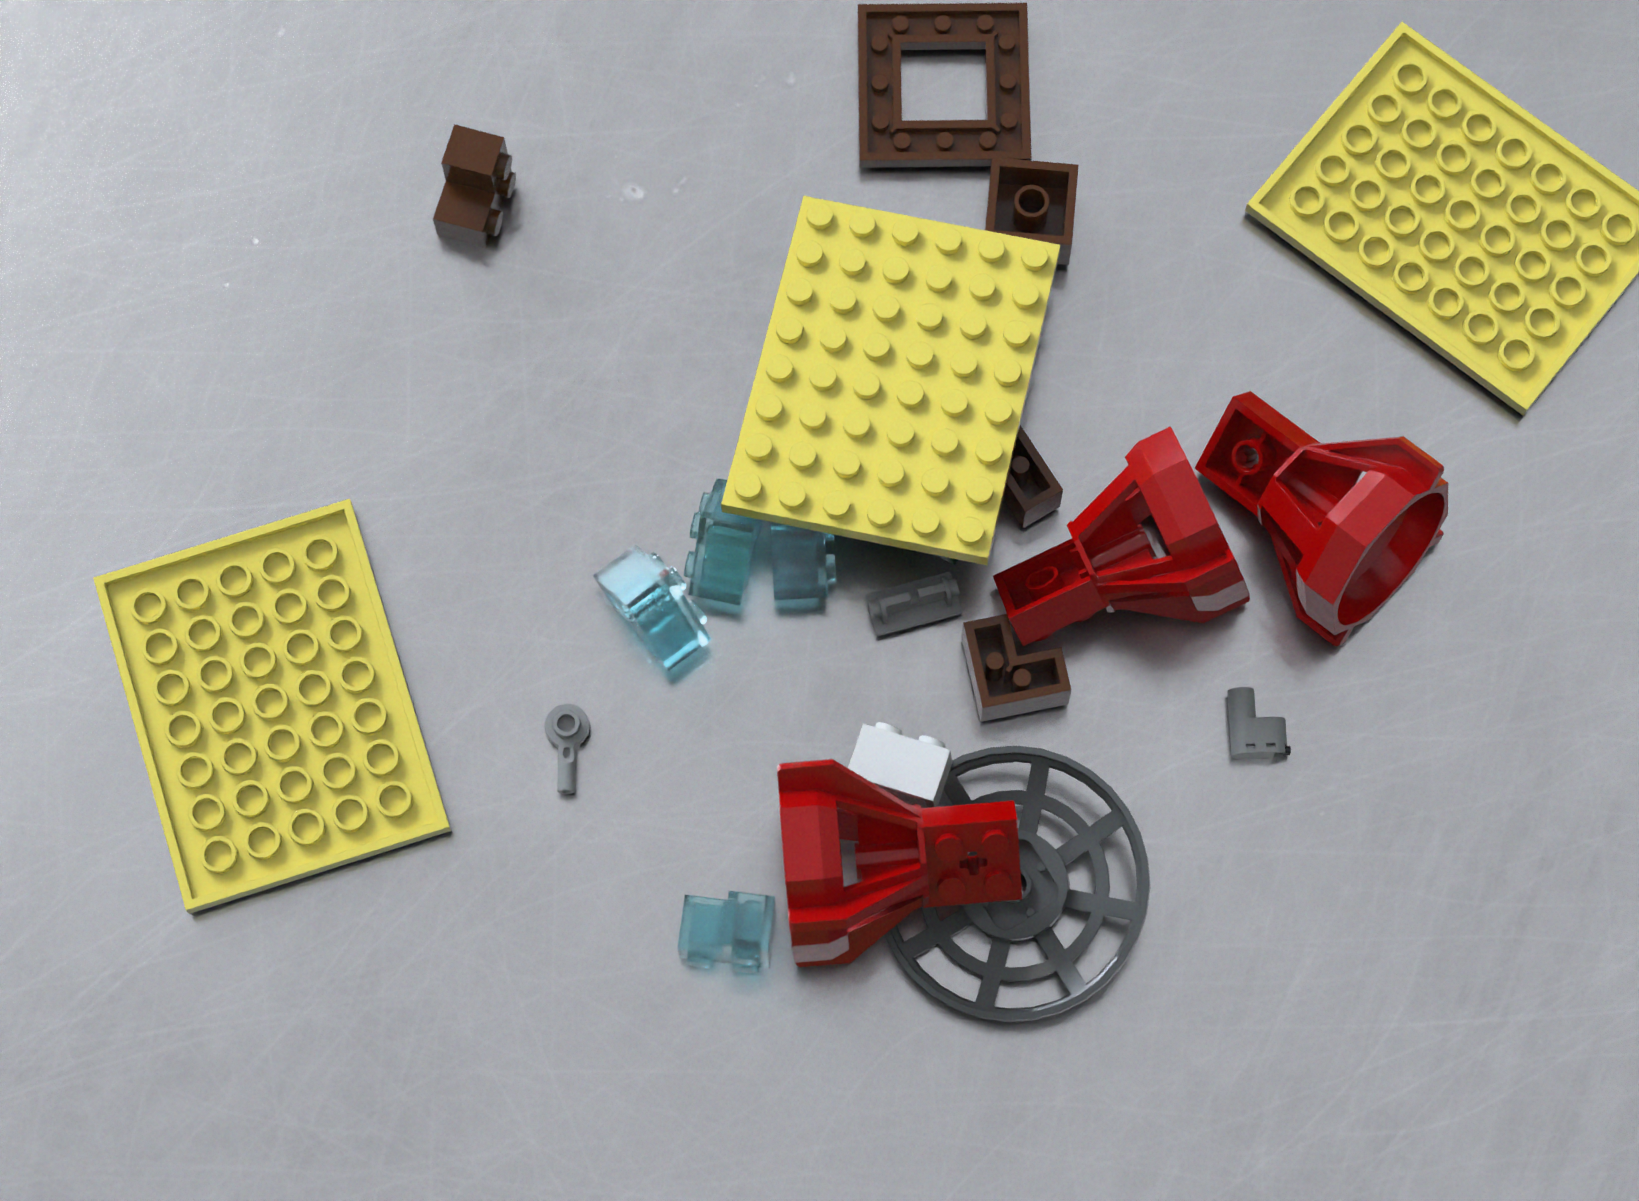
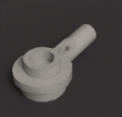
[544,703,590,794]

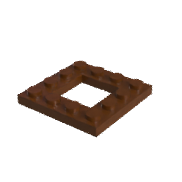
[858,3,1031,167]

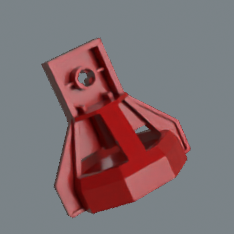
[1194,391,1448,646]
[993,426,1250,646]
[777,759,1022,967]

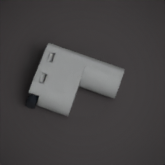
[1227,687,1291,759]

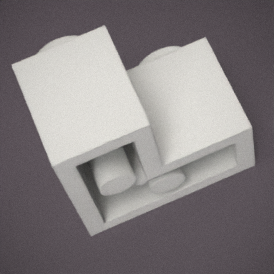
[848,722,952,808]

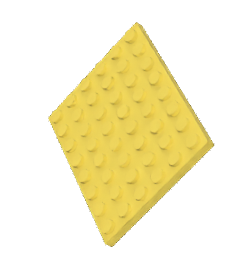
[1245,22,1639,416]
[721,196,1060,565]
[93,499,451,914]

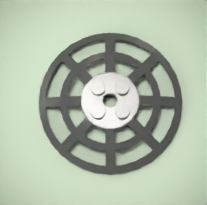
[885,746,1150,1022]

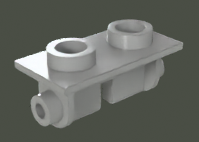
[865,571,963,636]

